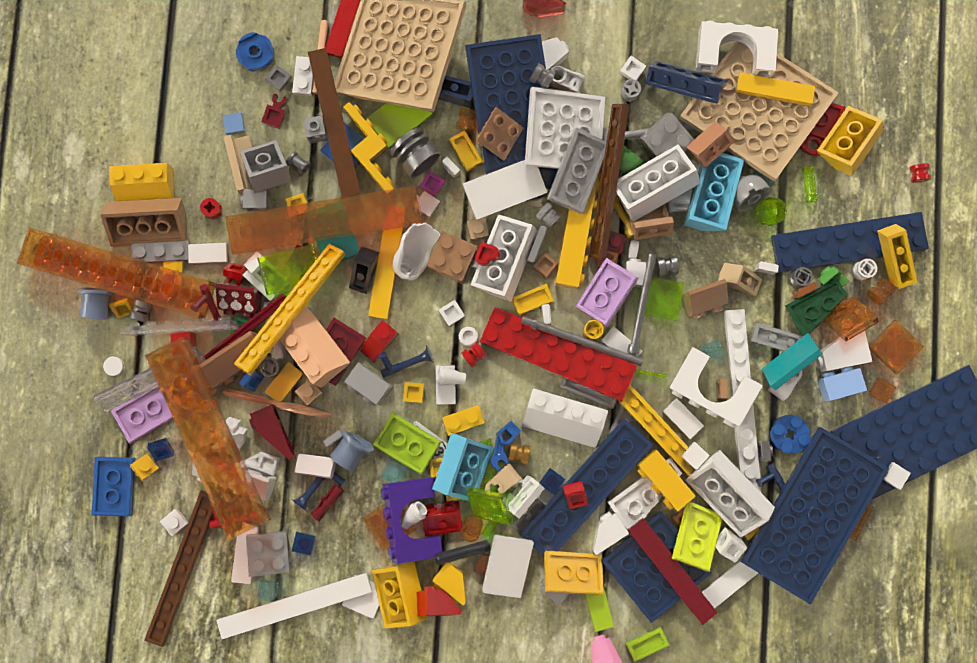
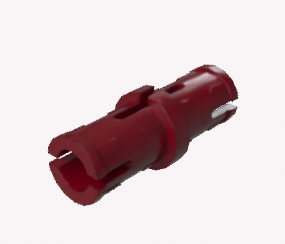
[310,483,345,522]

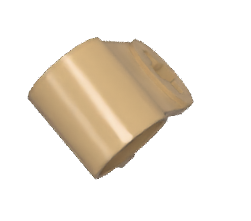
[485,463,522,498]

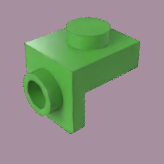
[819,266,849,287]

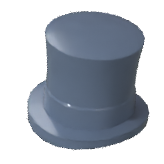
[77,287,115,320]
[330,430,373,471]

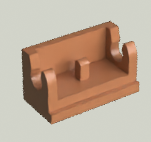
[686,122,734,168]

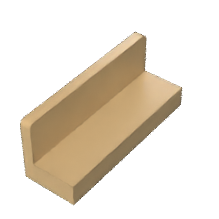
[224,135,253,195]

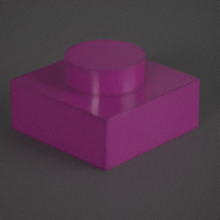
[419,171,445,198]

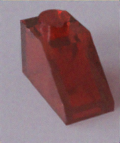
[522,0,566,18]

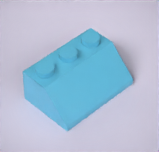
[432,433,493,503]

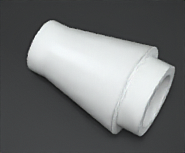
[437,366,466,385]
[400,502,427,529]

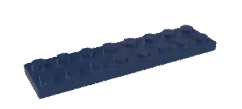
[771,212,929,273]
[520,418,653,557]

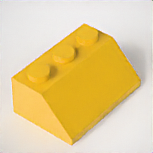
[817,106,883,176]
[109,163,174,202]
[371,561,428,629]

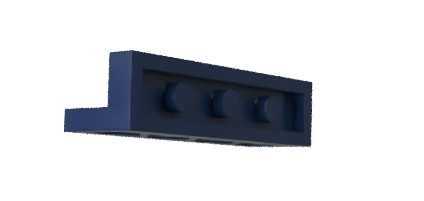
[646,61,728,104]

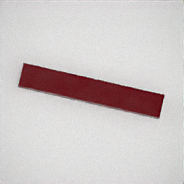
[627,518,718,625]

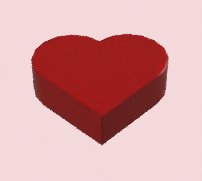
[475,242,501,266]

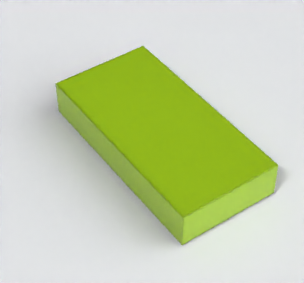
[585,587,614,632]
[625,626,670,662]

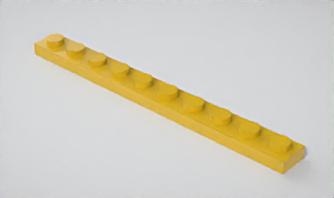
[617,384,761,540]

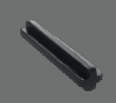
[435,540,491,565]

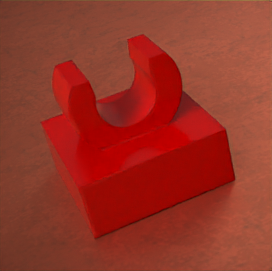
[223,262,248,286]

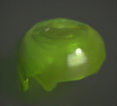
[754,197,787,226]

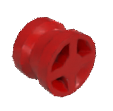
[909,163,931,183]
[200,198,223,220]

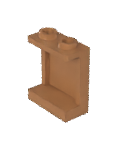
[628,204,674,240]

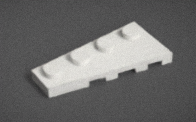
[607,457,682,535]

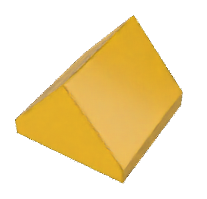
[109,297,134,319]

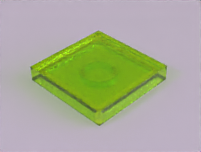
[644,277,684,321]
[467,487,512,525]

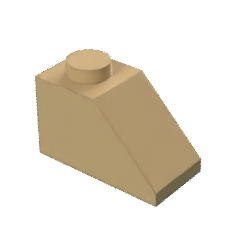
[718,263,762,297]

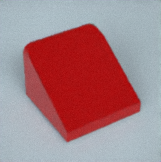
[563,481,588,509]

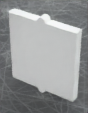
[342,575,380,619]

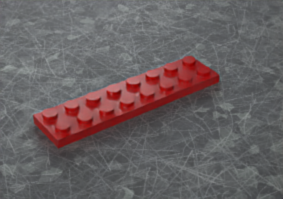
[480,307,637,402]

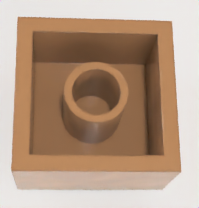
[427,231,478,284]

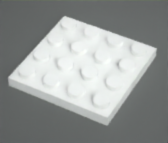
[525,87,605,173]

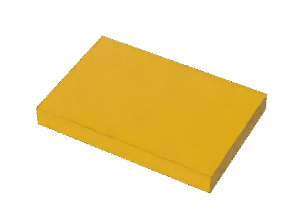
[544,551,604,595]

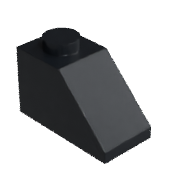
[349,246,380,294]

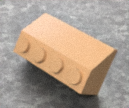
[279,306,351,388]

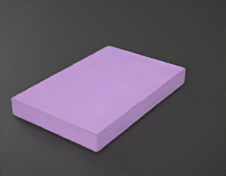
[576,258,639,327]
[111,381,181,444]

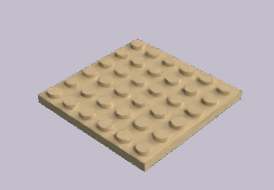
[335,0,467,112]
[679,41,839,182]

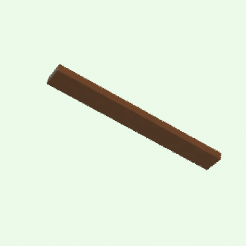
[308,48,361,199]
[589,104,629,260]
[144,491,220,647]

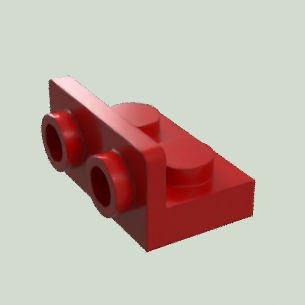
[422,501,463,537]

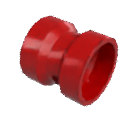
[461,342,488,368]

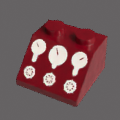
[215,284,263,318]

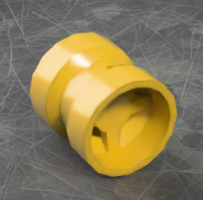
[583,320,604,341]

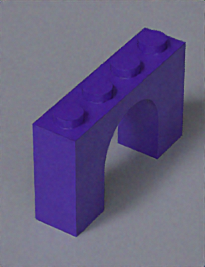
[381,477,442,564]

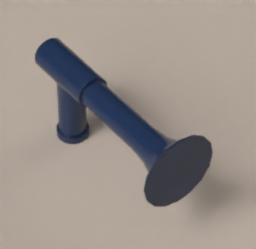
[378,345,435,378]
[756,463,785,490]
[291,465,346,511]

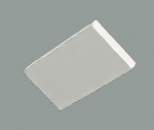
[462,160,547,220]

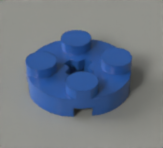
[236,32,274,72]
[769,415,810,454]

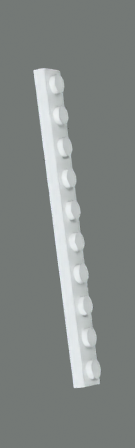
[724,309,762,493]

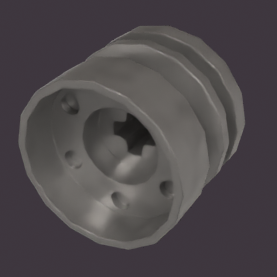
[390,127,441,178]

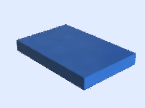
[91,457,136,517]

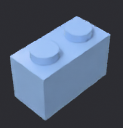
[817,366,867,401]

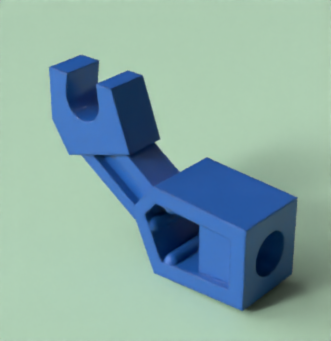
[490,421,521,472]

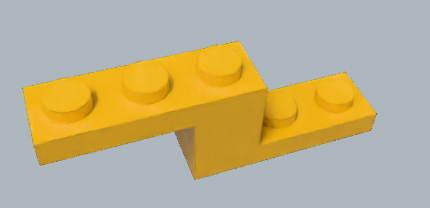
[343,102,395,196]

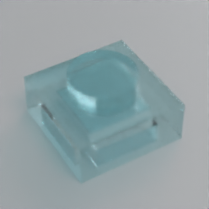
[380,460,407,483]

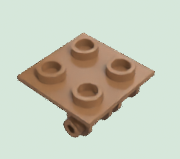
[476,107,523,161]

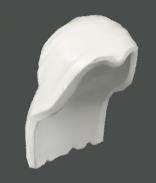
[393,223,440,281]

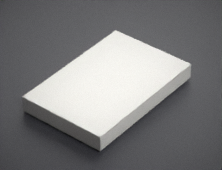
[482,535,534,598]

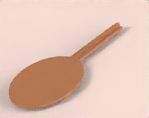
[223,388,332,417]

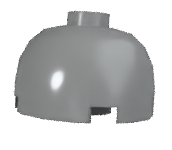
[733,175,771,212]

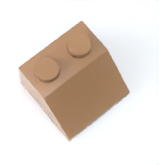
[681,279,729,319]

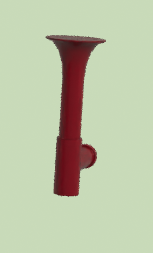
[190,284,230,332]

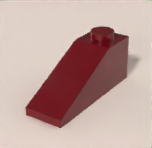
[249,405,296,460]

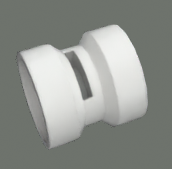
[852,259,877,280]

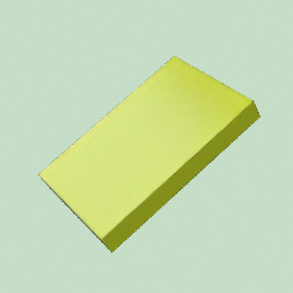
[672,502,722,571]

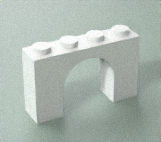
[695,21,778,78]
[670,347,763,428]

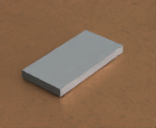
[547,127,606,214]

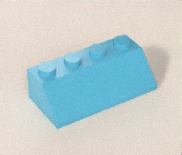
[683,153,744,231]

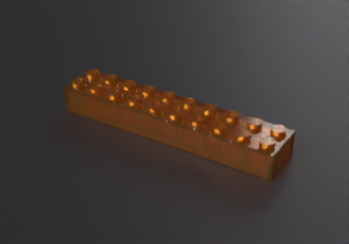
[225,185,423,255]
[16,227,216,320]
[145,338,271,540]

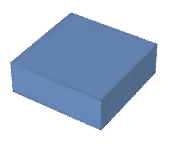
[223,112,245,135]

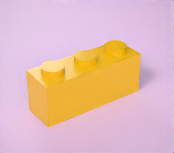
[878,224,918,289]
[637,450,695,511]

